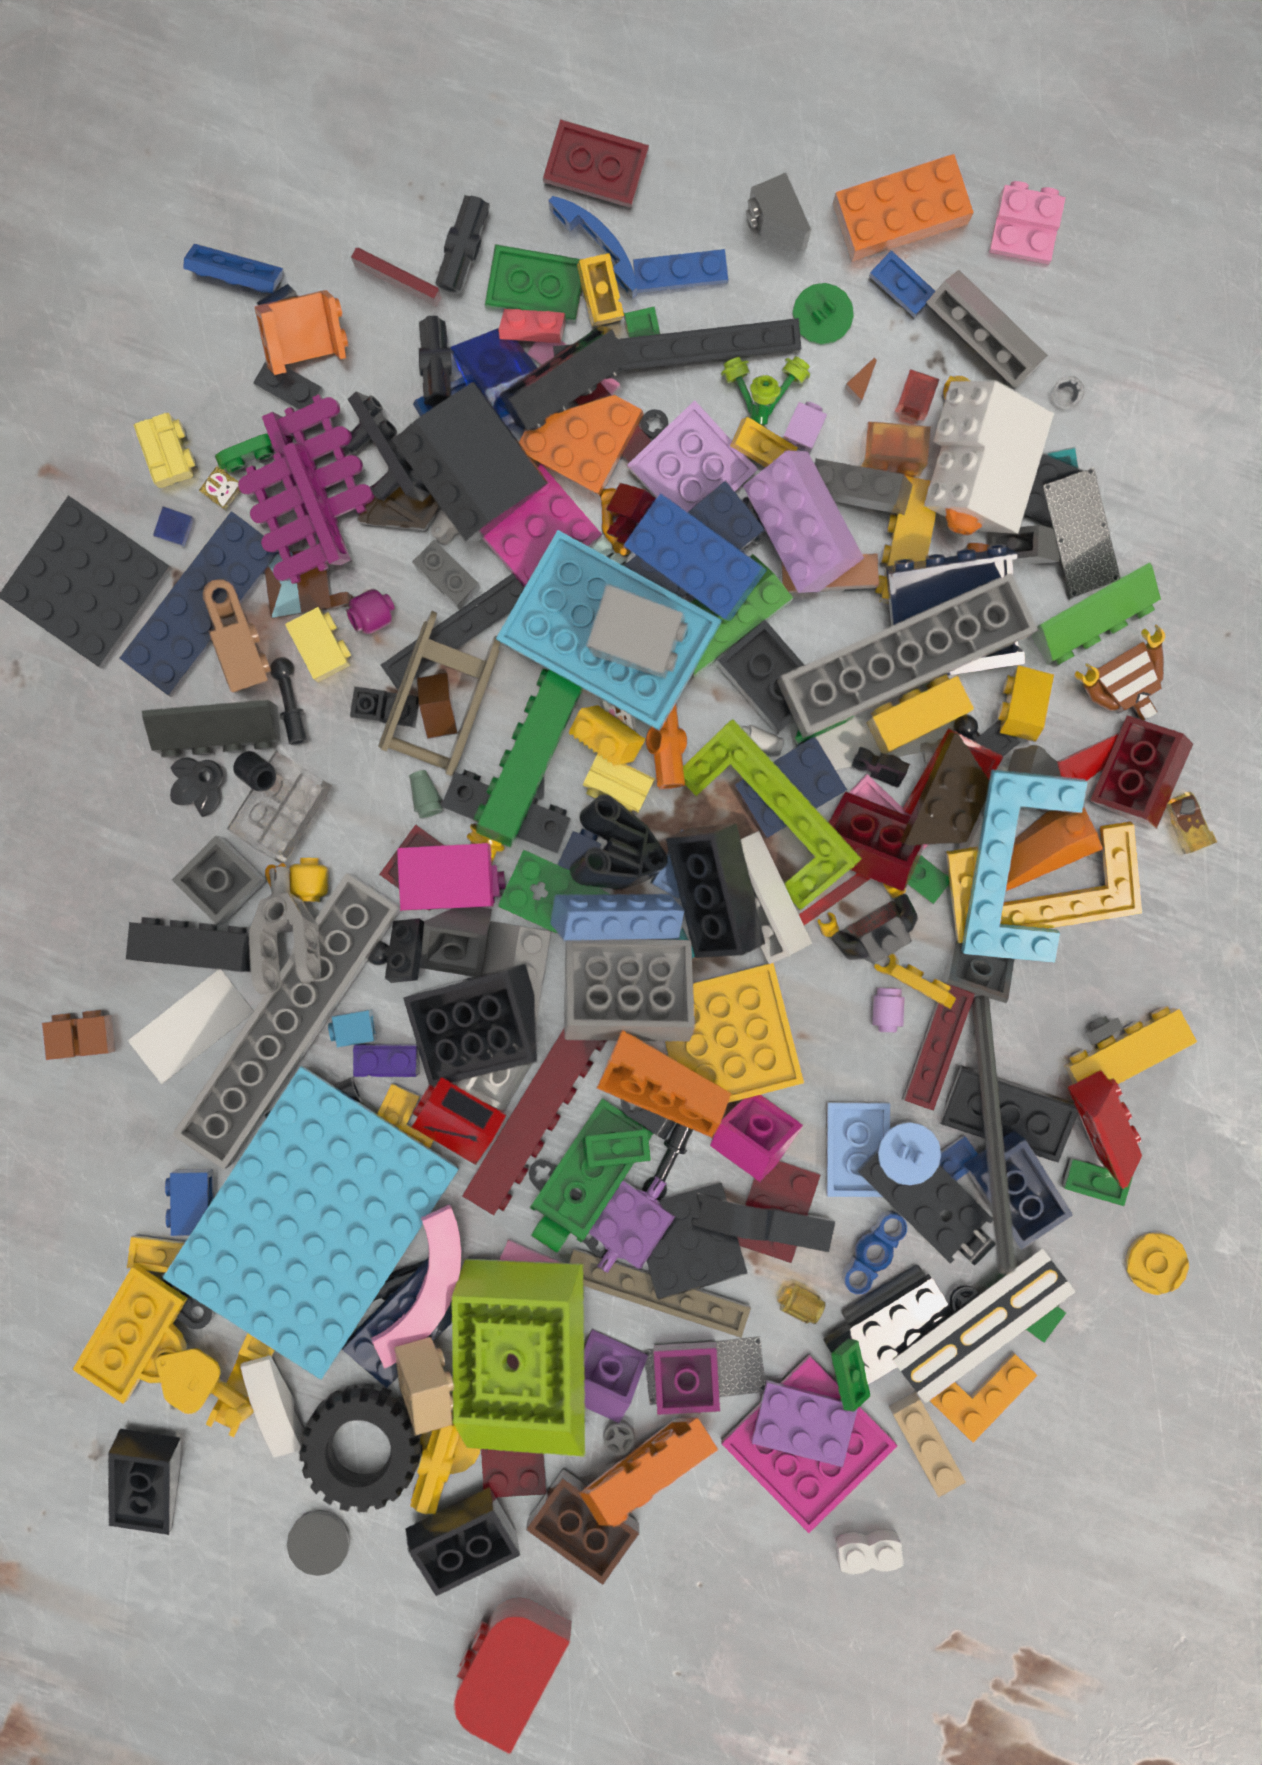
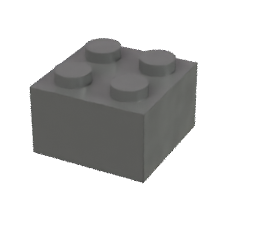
[172,835,267,925]

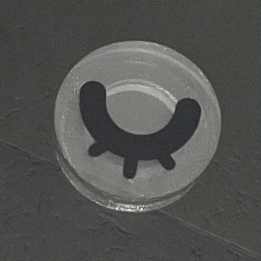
[1052,376,1085,409]

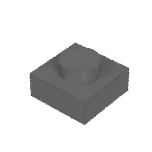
[1085,1016,1123,1044]

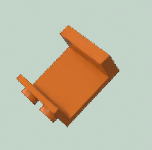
[254,290,348,375]

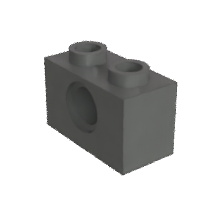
[412,540,481,610]

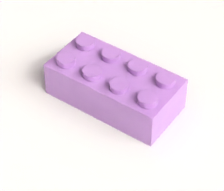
[743,451,864,593]

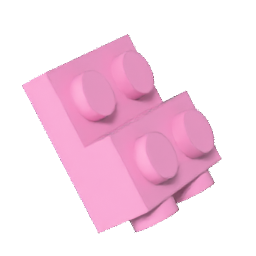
[989,181,1066,265]

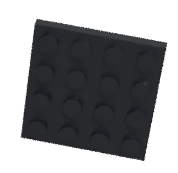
[0,495,172,668]

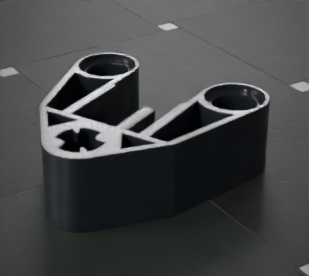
[570,794,668,890]

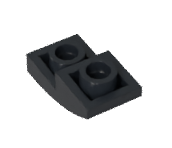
[350,686,419,728]

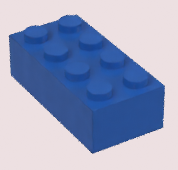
[624,493,767,621]

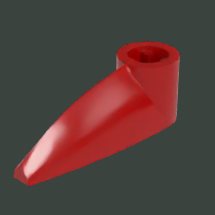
[1057,733,1119,781]

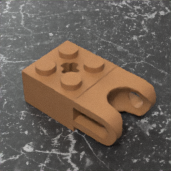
[203,579,271,693]

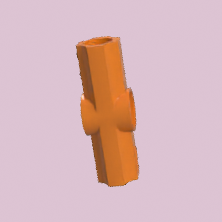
[646,703,687,789]

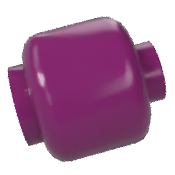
[346,588,395,635]

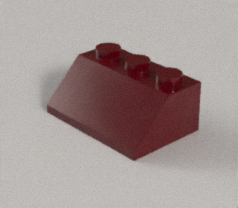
[1090,715,1193,829]
[828,791,924,892]

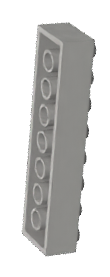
[777,573,1038,738]

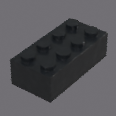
[666,823,766,958]

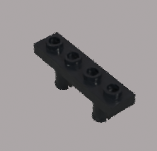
[345,391,431,501]

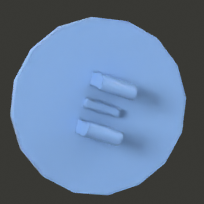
[878,1122,941,1185]

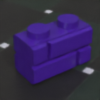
[353,1044,419,1077]

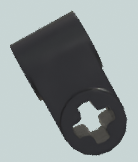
[621,1099,676,1140]

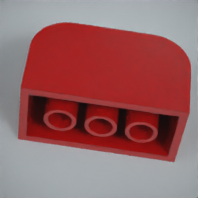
[454,1597,572,1754]

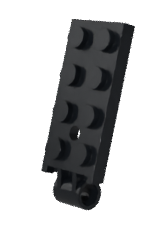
[857,1148,995,1266]

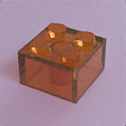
[859,421,931,478]

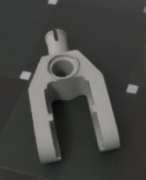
[249,867,321,994]

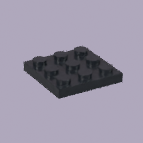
[646,1183,748,1300]

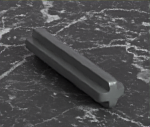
[842,1265,926,1323]

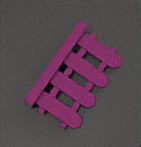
[262,394,374,535]
[238,442,351,584]

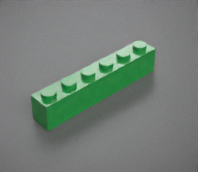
[474,668,583,848]

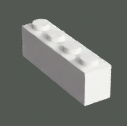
[741,831,812,964]

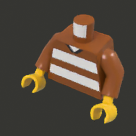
[1074,624,1165,720]

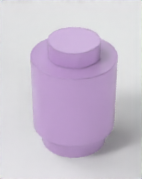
[872,988,905,1032]

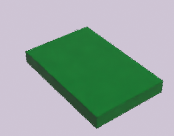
[485,244,582,323]

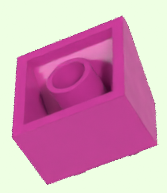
[710,1095,803,1182]

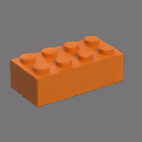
[833,154,974,262]

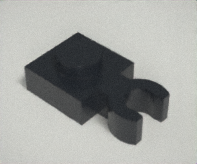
[851,747,910,788]

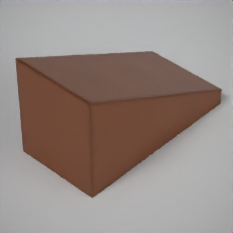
[845,357,877,404]

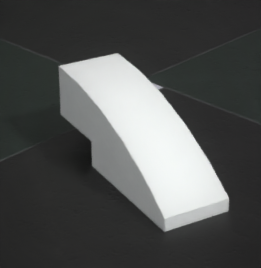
[241,1355,304,1458]

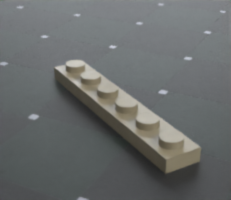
[569,1248,751,1338]

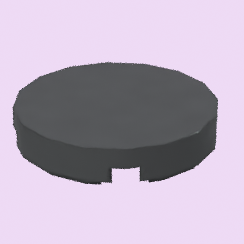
[287,1511,350,1576]

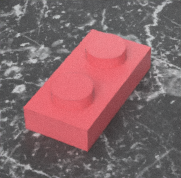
[499,309,566,343]

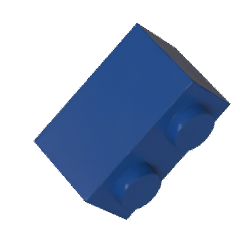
[165,1169,214,1236]

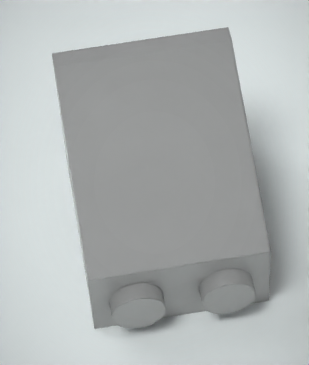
[587,585,688,679]

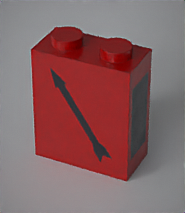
[412,1077,507,1165]

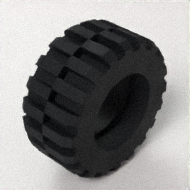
[299,1384,422,1513]

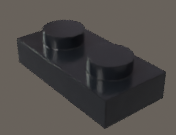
[253,361,323,410]

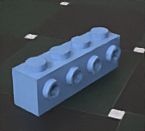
[550,894,685,940]

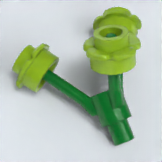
[721,356,810,426]

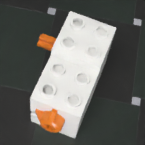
[924,380,1054,535]

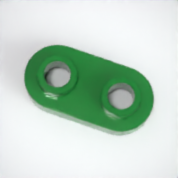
[215,433,274,473]

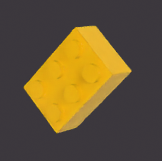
[866,674,974,754]

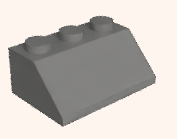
[482,921,552,1023]

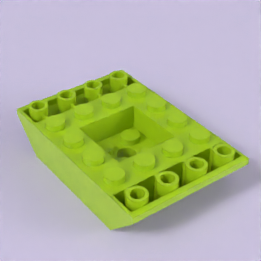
[452,1259,585,1457]

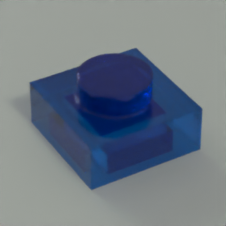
[153,506,194,547]

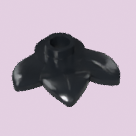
[170,757,223,817]

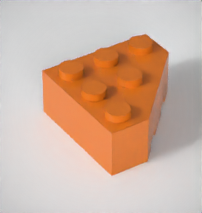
[519,395,644,496]

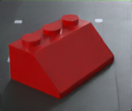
[1067,1070,1142,1189]

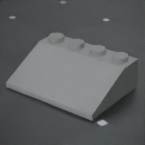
[564,939,695,1042]

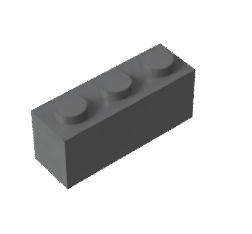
[814,458,913,515]

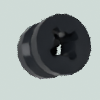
[949,1284,980,1313]

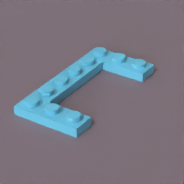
[961,770,1087,963]

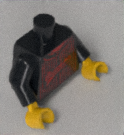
[818,884,918,963]

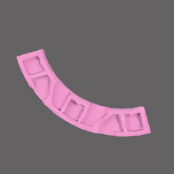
[371,1205,461,1368]

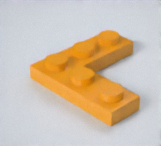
[930,1352,1038,1443]

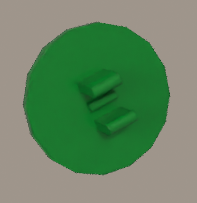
[792,283,854,345]

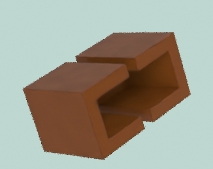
[42,1010,115,1060]

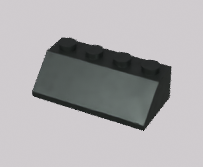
[142,700,281,758]

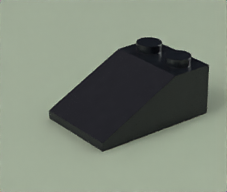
[108,1429,181,1535]

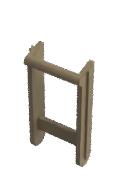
[378,610,500,776]

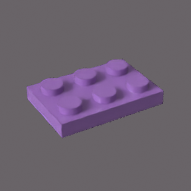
[751,1380,858,1467]

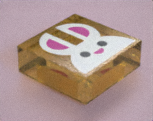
[199,466,240,511]

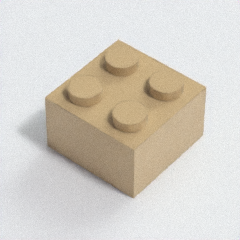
[394,1337,454,1435]

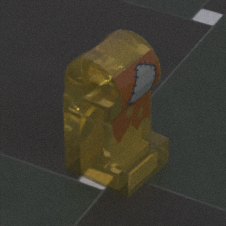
[1166,791,1217,854]

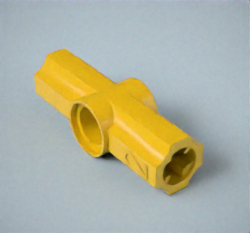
[410,1416,460,1514]

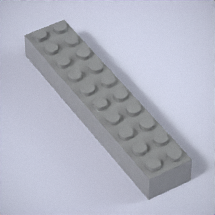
[172,873,400,1170]

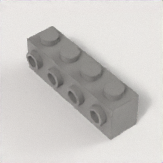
[926,270,1048,389]

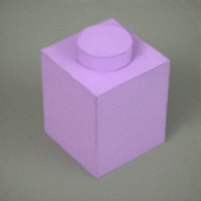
[783,401,827,455]

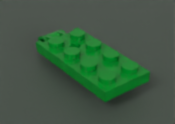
[529,1098,653,1253]

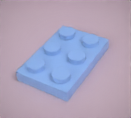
[826,1102,890,1197]

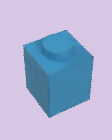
[328,1009,377,1047]

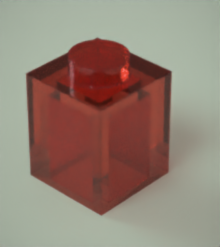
[895,369,940,422]

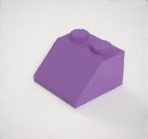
[584,1330,648,1423]

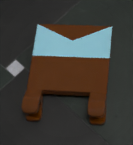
[265,550,353,618]

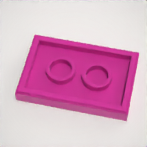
[397,843,494,911]

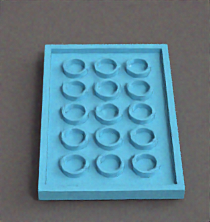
[496,530,722,731]

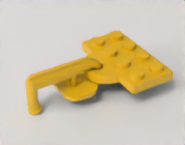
[72,1264,254,1428]

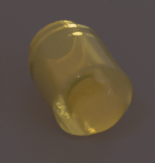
[777,1282,826,1324]

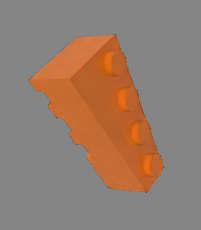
[597,1030,731,1138]
[579,1418,718,1527]

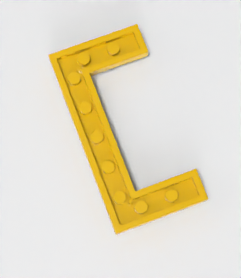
[946,821,1142,943]

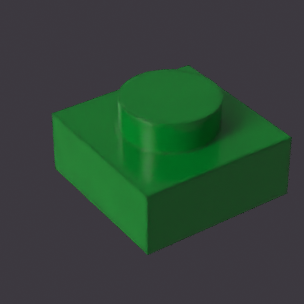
[624,306,660,338]

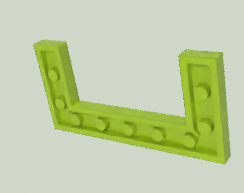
[683,719,861,911]

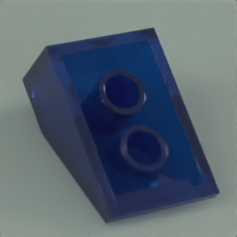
[450,328,538,425]

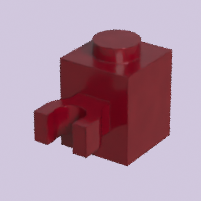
[606,483,656,545]

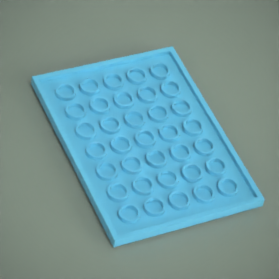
[162,1066,459,1380]

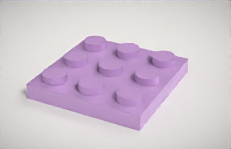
[626,400,758,512]

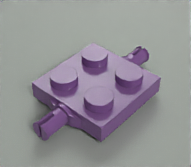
[589,1177,675,1273]

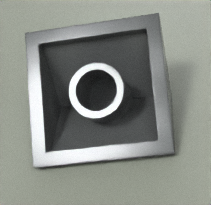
[941,939,1015,1003]

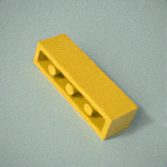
[875,476,936,604]
[1064,1006,1197,1084]

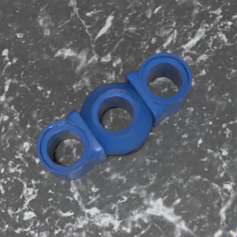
[842,1210,907,1294]

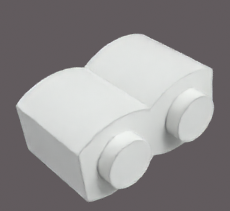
[835,1530,903,1574]

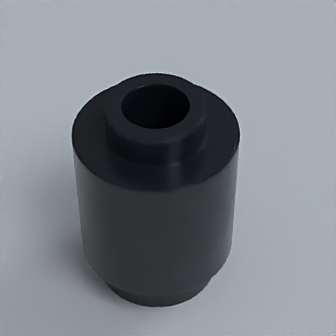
[233,751,276,791]

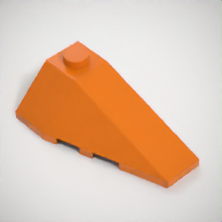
[1006,805,1103,891]

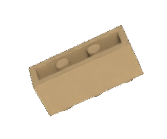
[889,1391,966,1497]

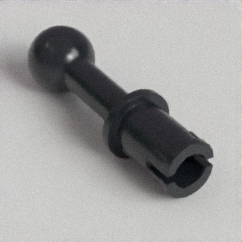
[270,657,308,745]
[643,1123,694,1201]

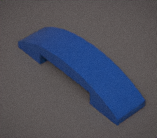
[548,196,637,300]

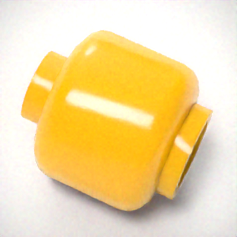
[289,858,329,902]

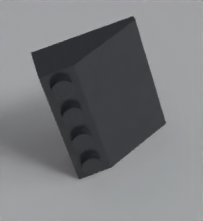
[392,382,548,541]
[403,963,537,1086]

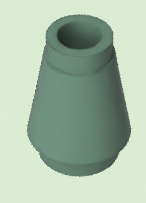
[409,770,443,818]

